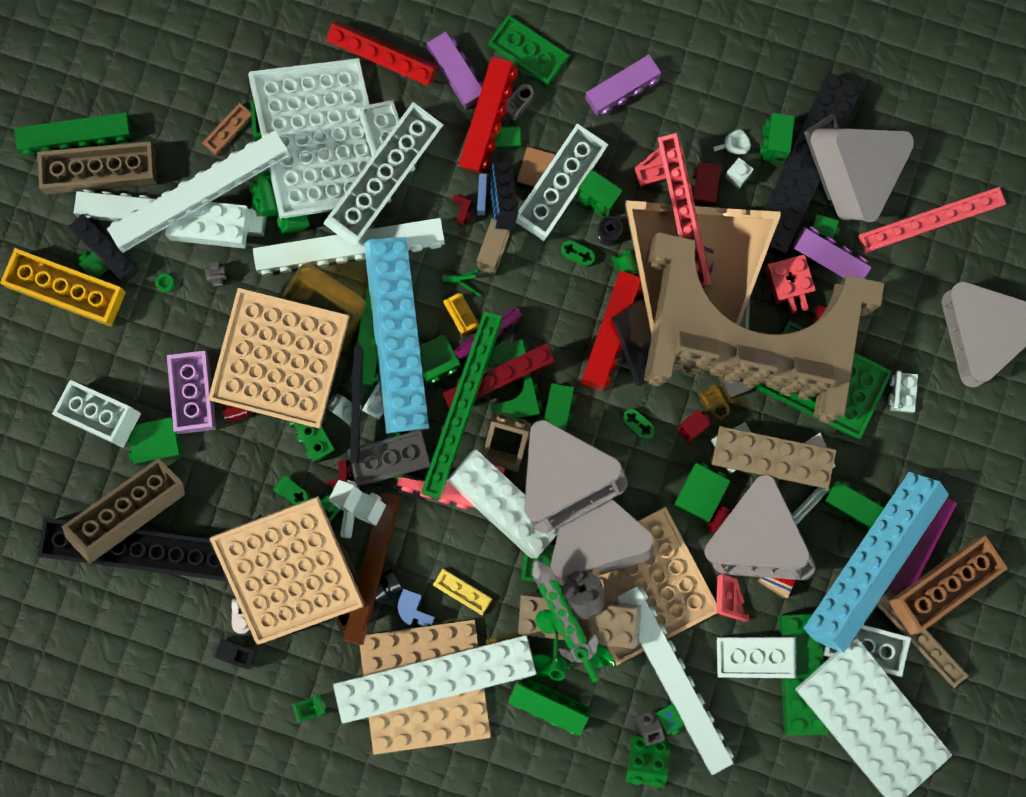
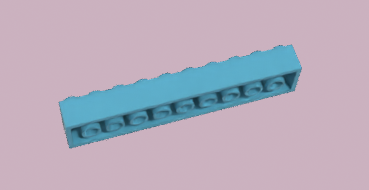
[364,237,429,434]
[804,472,949,653]

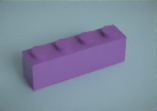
[427,32,483,110]
[585,55,661,117]
[792,226,871,279]

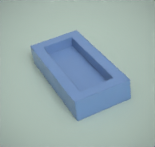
[477,174,487,216]

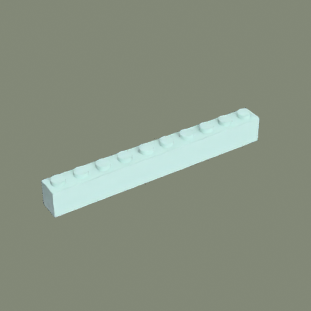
[107,130,289,253]
[73,190,267,237]
[253,218,445,276]
[616,586,734,775]

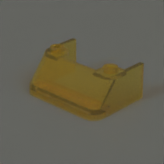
[280,263,366,351]

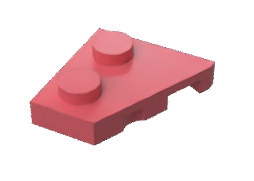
[635,147,667,187]
[716,574,750,622]

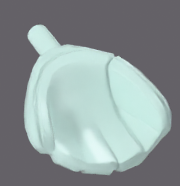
[713,129,751,154]

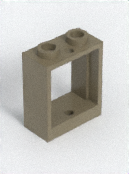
[477,218,510,275]
[483,413,531,472]

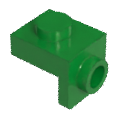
[77,250,109,279]
[292,695,326,723]

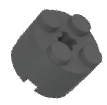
[563,571,605,619]

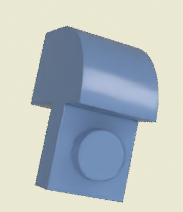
[398,589,435,627]

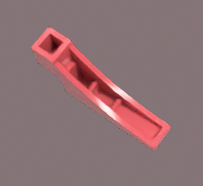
[397,464,505,510]

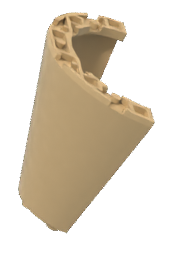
[625,200,780,335]

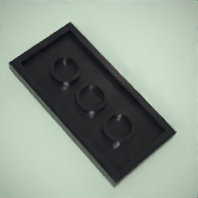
[611,300,652,386]

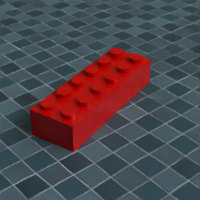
[581,271,642,392]

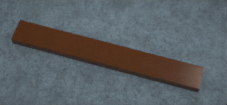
[343,492,401,645]

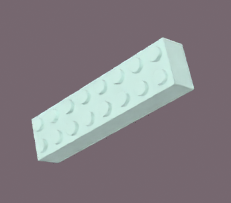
[323,102,443,246]

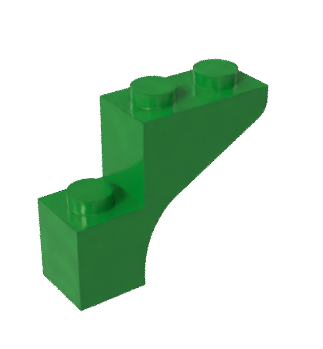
[249,174,309,234]

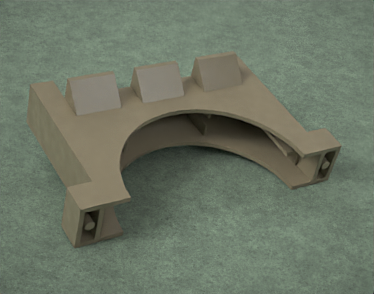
[644,232,884,423]

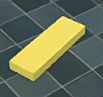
[433,569,493,616]

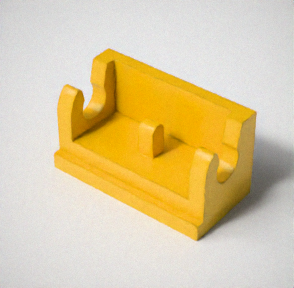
[443,293,479,337]

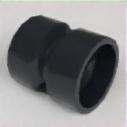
[597,216,623,246]
[375,568,403,603]

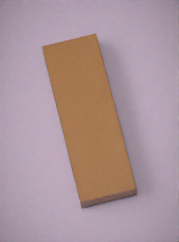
[202,103,252,156]

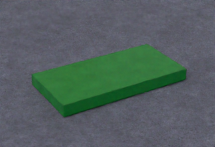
[487,14,569,86]

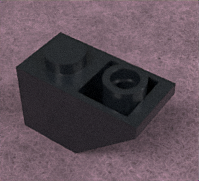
[214,639,258,670]

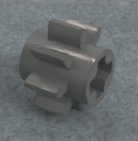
[205,262,227,286]

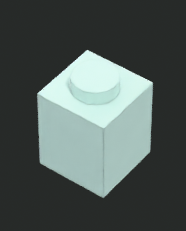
[725,158,754,189]

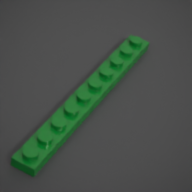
[421,312,503,500]

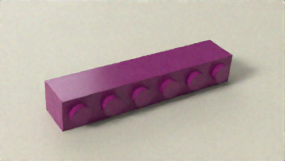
[886,498,957,595]

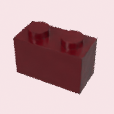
[691,162,721,207]
[676,409,710,443]

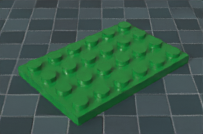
[755,321,893,440]

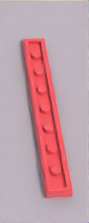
[857,187,1006,254]

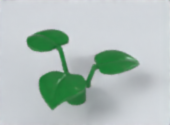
[531,610,615,680]

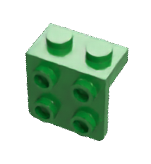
[419,335,461,384]
[625,736,670,788]

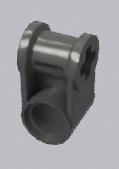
[506,84,534,121]

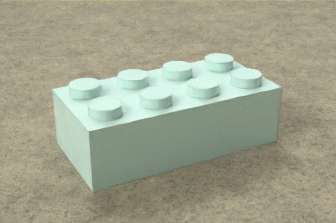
[165,202,250,248]
[52,380,141,448]
[823,625,911,677]

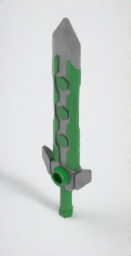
[532,560,600,683]

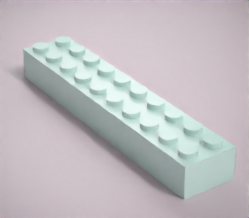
[333,635,537,724]

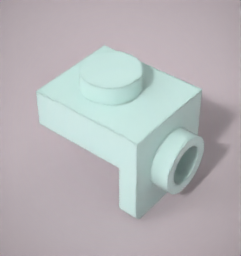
[326,393,352,424]

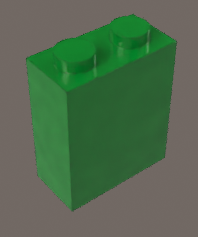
[127,417,183,466]
[673,462,730,523]

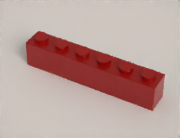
[326,21,439,86]
[458,57,518,174]

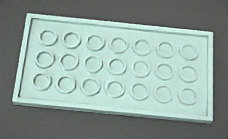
[795,637,952,797]

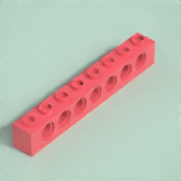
[658,133,712,287]

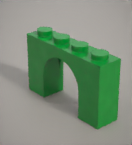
[486,339,543,420]

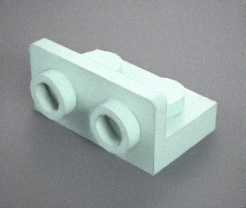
[888,370,918,413]

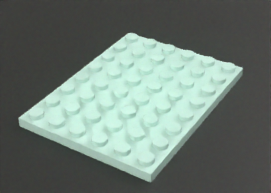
[248,58,391,219]

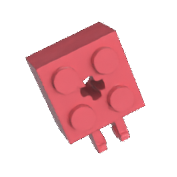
[765,255,816,314]

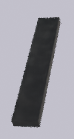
[350,347,364,464]

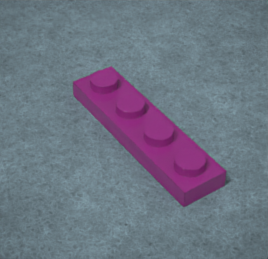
[453,307,522,359]

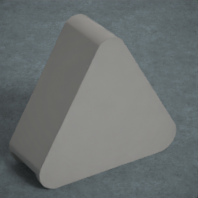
[811,128,914,222]
[942,282,1026,388]
[524,421,627,533]
[705,475,816,580]
[550,499,654,586]

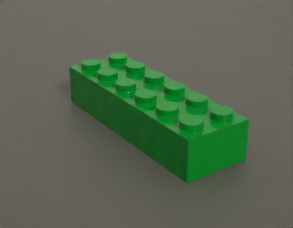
[778,614,828,736]

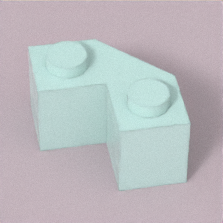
[328,480,386,526]

